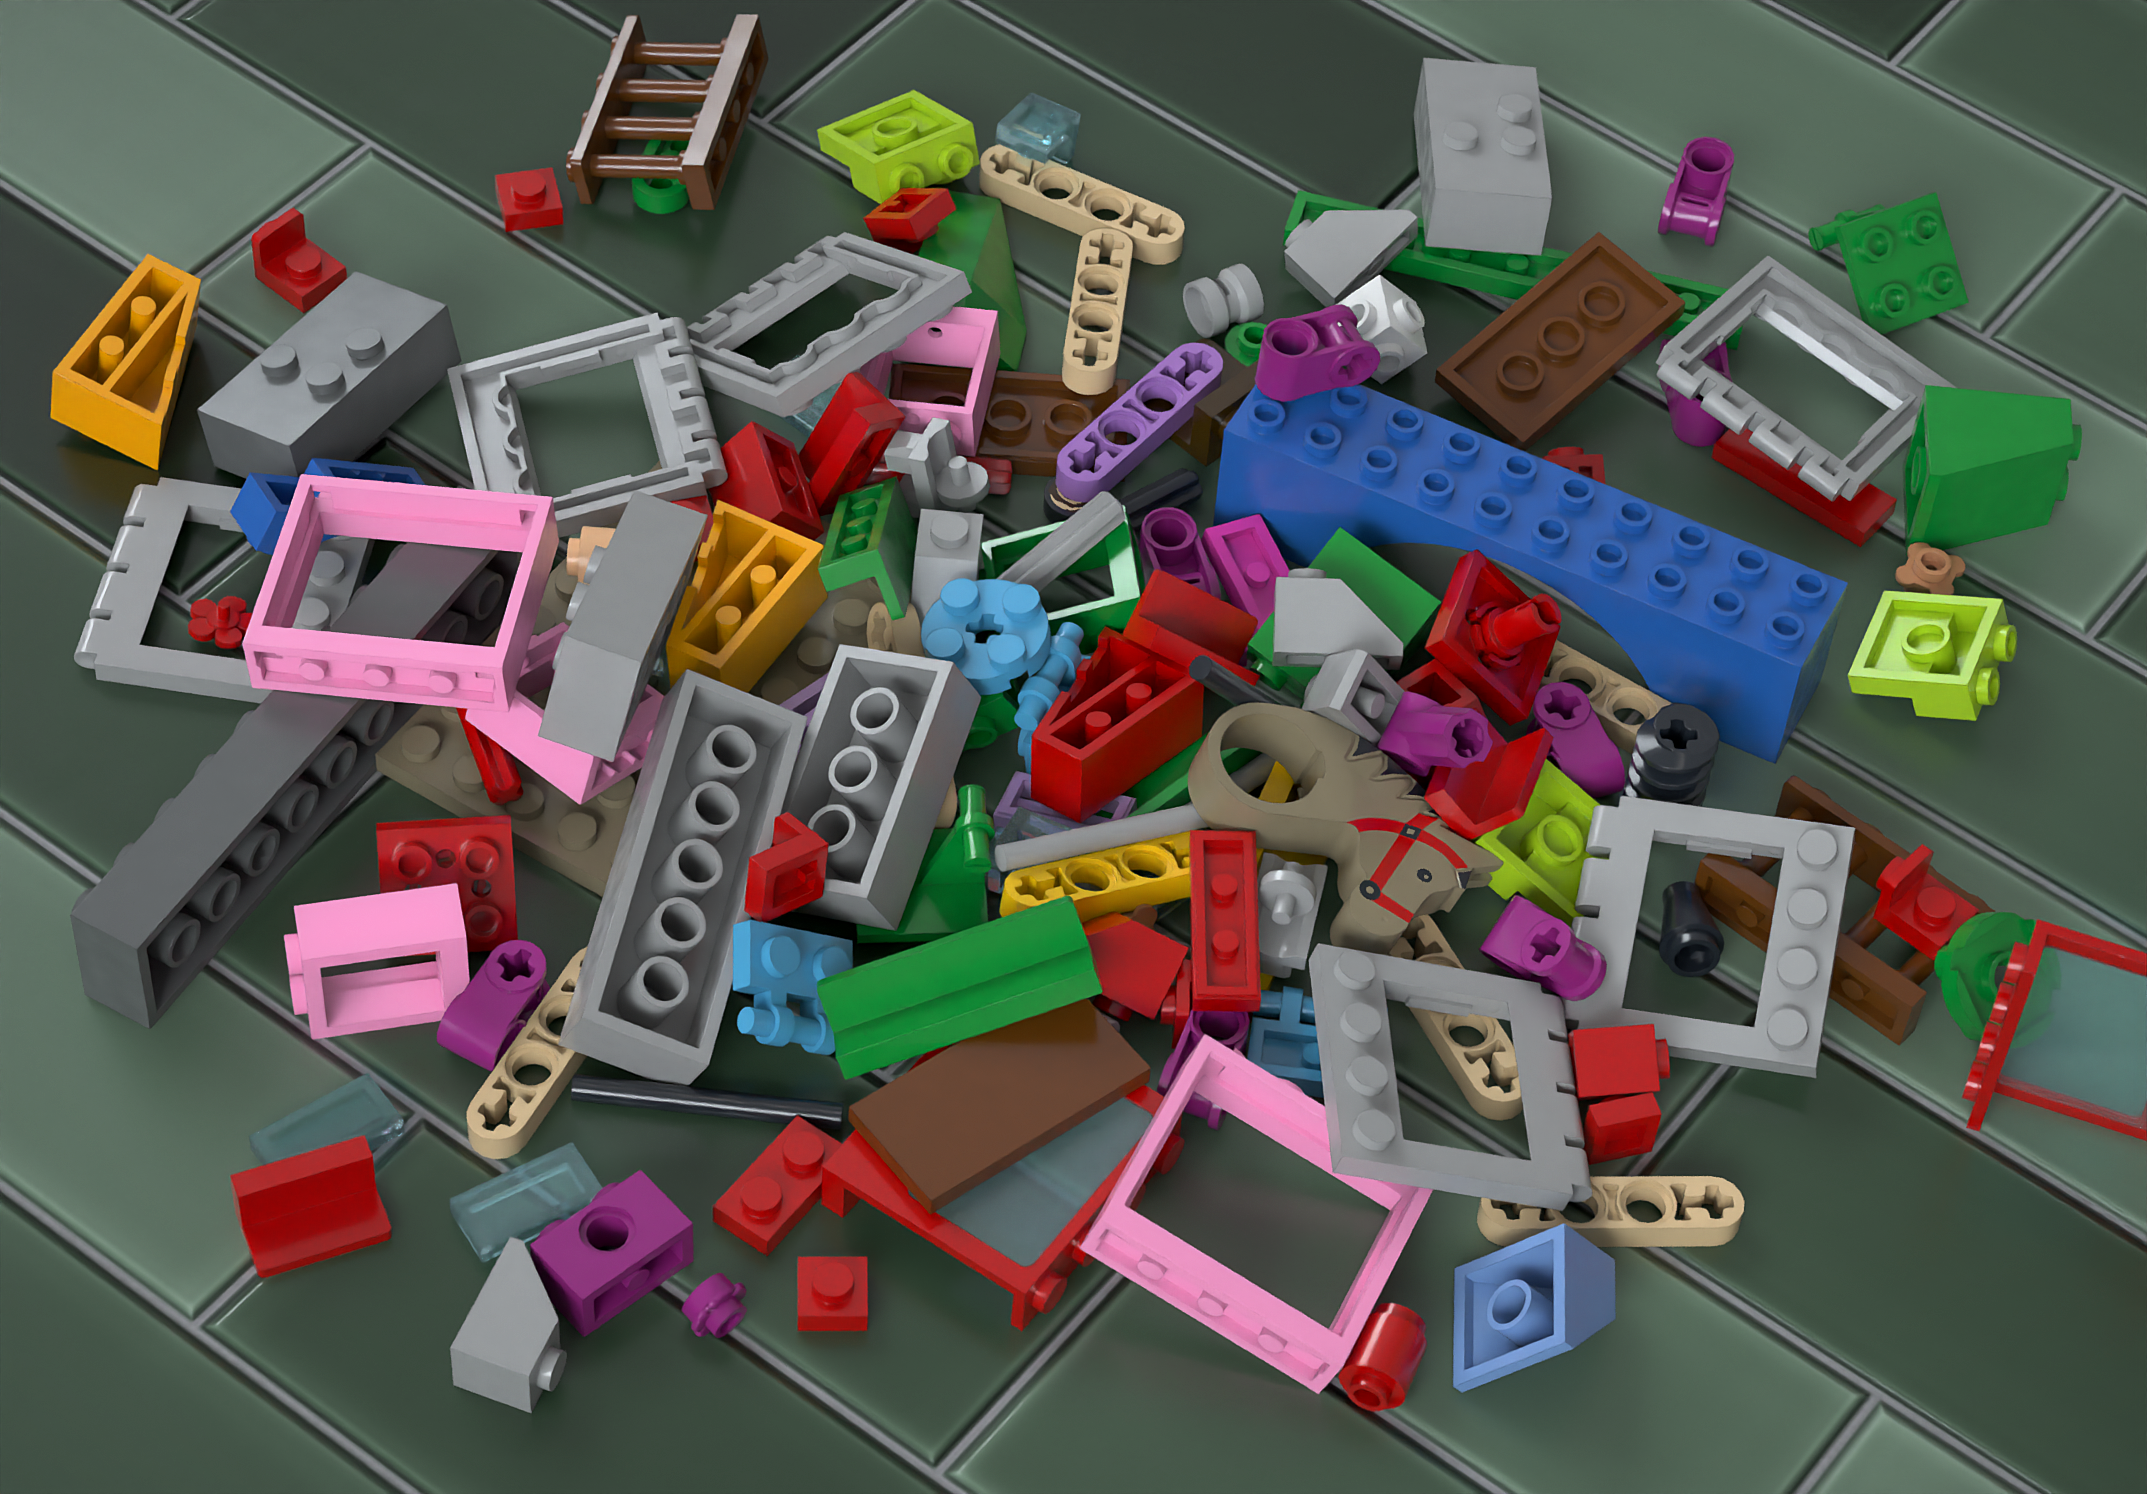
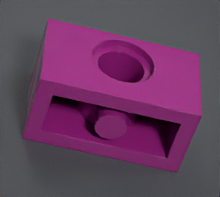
[530,1169,694,1337]

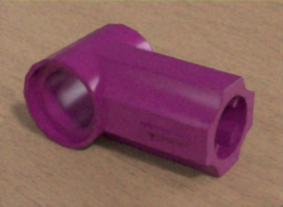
[1377,692,1493,776]

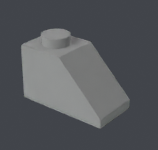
[1284,209,1418,308]
[911,509,983,628]
[1272,568,1403,670]
[1301,649,1405,747]
[450,1236,567,1413]

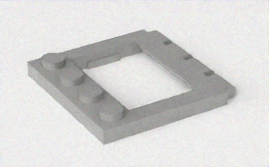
[687,232,972,418]
[1656,255,1957,501]
[447,313,728,538]
[74,477,375,703]
[1558,796,1855,1078]
[1309,943,1593,1211]

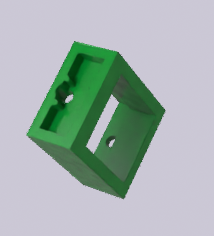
[978,505,1146,655]

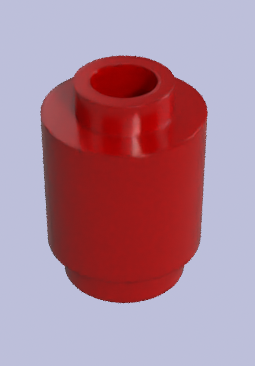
[1339,1303,1427,1411]

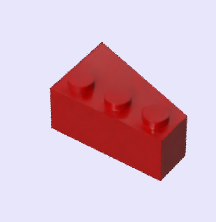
[1031,626,1204,824]

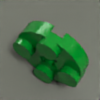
[1934,912,2063,1043]

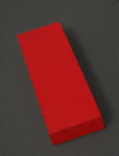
[1711,428,1897,547]
[1189,830,1261,1012]

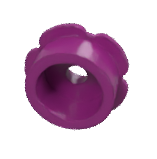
[682,1273,747,1338]

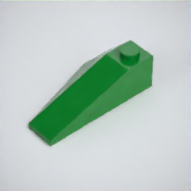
[899,191,1027,372]

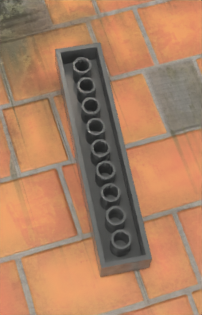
[70,485,523,1029]

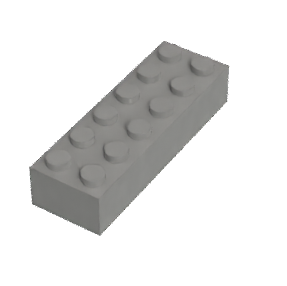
[558,669,808,1086]

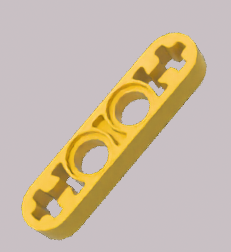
[999,831,1190,922]

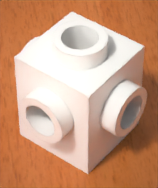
[1336,275,1427,384]

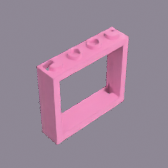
[242,474,559,712]
[1079,1034,1433,1394]

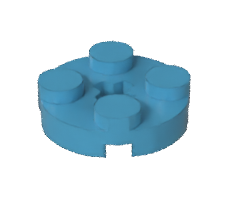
[921,578,1051,695]

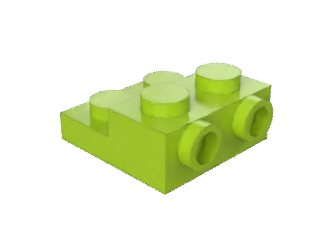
[817,90,980,204]
[1848,590,2017,721]
[1469,759,1609,928]

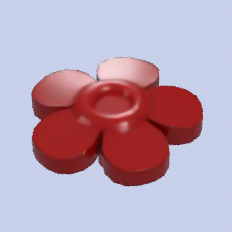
[188,596,253,649]

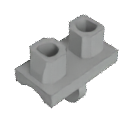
[884,417,990,518]
[1257,852,1328,978]

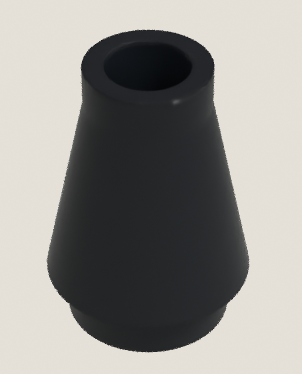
[1659,881,1724,977]

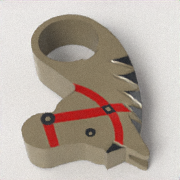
[1188,702,1504,956]

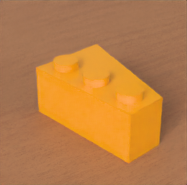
[50,254,201,471]
[666,500,828,693]

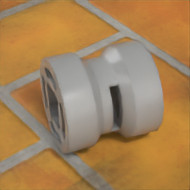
[1183,263,1264,338]

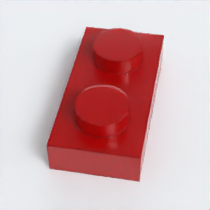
[713,1116,842,1256]

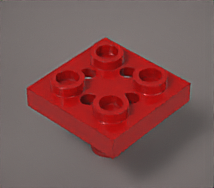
[1425,549,1562,726]
[376,815,518,956]

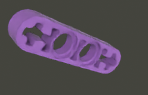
[1055,343,1223,502]

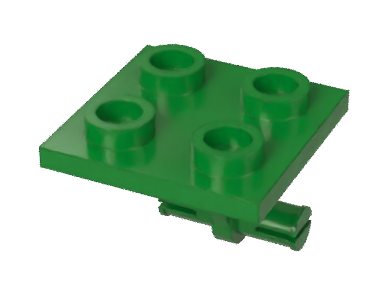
[1808,192,1969,335]
[856,784,995,943]

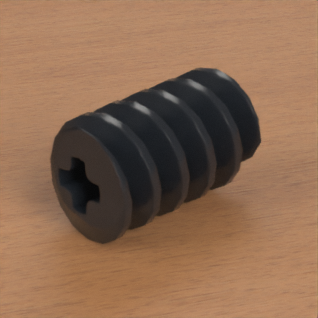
[1622,702,1720,807]

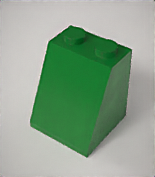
[1902,385,2082,555]
[1246,527,1441,708]

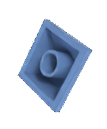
[1453,1223,1616,1393]

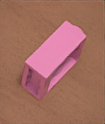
[860,307,1000,457]
[465,622,665,805]
[284,883,470,1040]

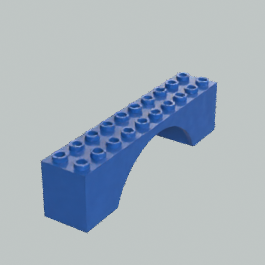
[1213,384,1848,764]

